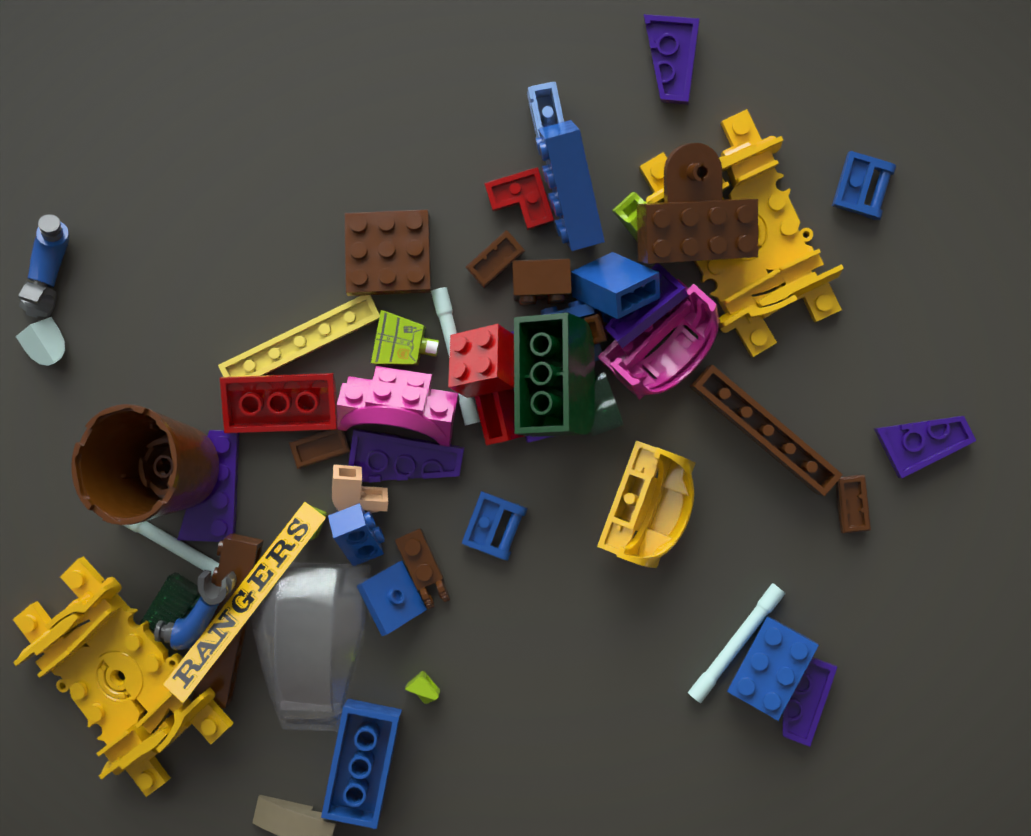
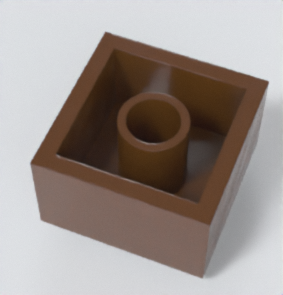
[513,259,571,306]

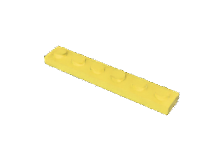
[218,295,380,377]

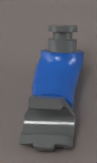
[18,214,69,318]
[154,570,237,650]

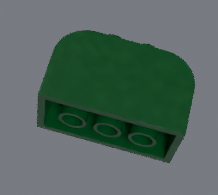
[514,312,595,437]

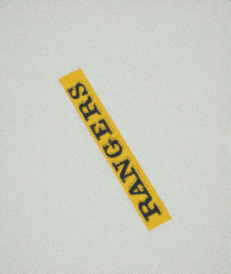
[163,502,326,703]

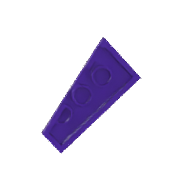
[348,428,465,483]
[177,430,239,542]

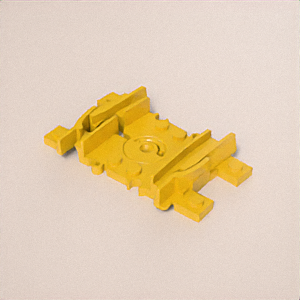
[639,109,844,357]
[12,556,234,797]

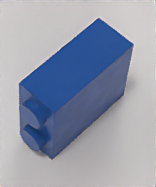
[571,252,660,319]

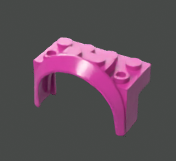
[598,279,720,400]

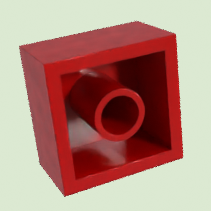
[448,324,514,398]

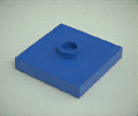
[356,560,427,636]

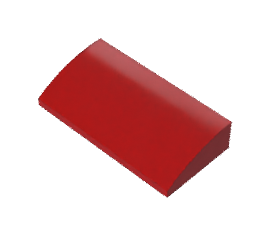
[220,373,337,433]

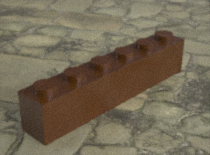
[690,365,843,496]
[192,533,264,708]

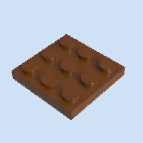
[345,210,431,296]

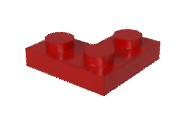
[484,167,554,230]

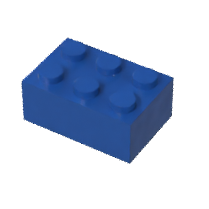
[727,615,819,721]

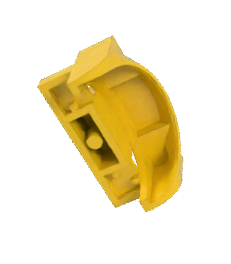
[597,441,695,568]

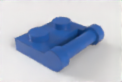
[832,151,896,220]
[461,491,528,561]

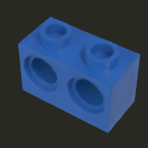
[328,503,385,566]

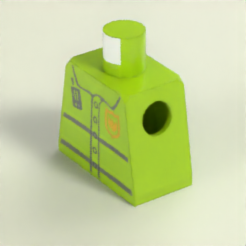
[371,310,439,365]

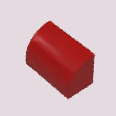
[475,389,524,445]

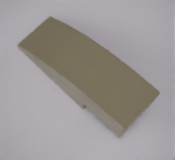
[253,795,337,836]

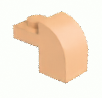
[332,465,388,513]

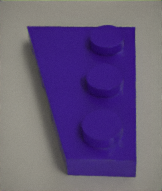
[873,416,976,478]

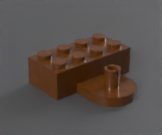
[637,143,758,264]

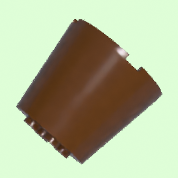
[71,404,219,525]

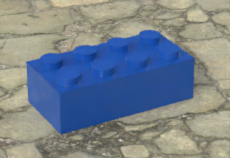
[535,120,605,251]
[321,699,402,829]

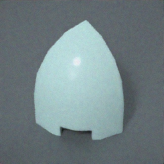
[16,317,65,366]

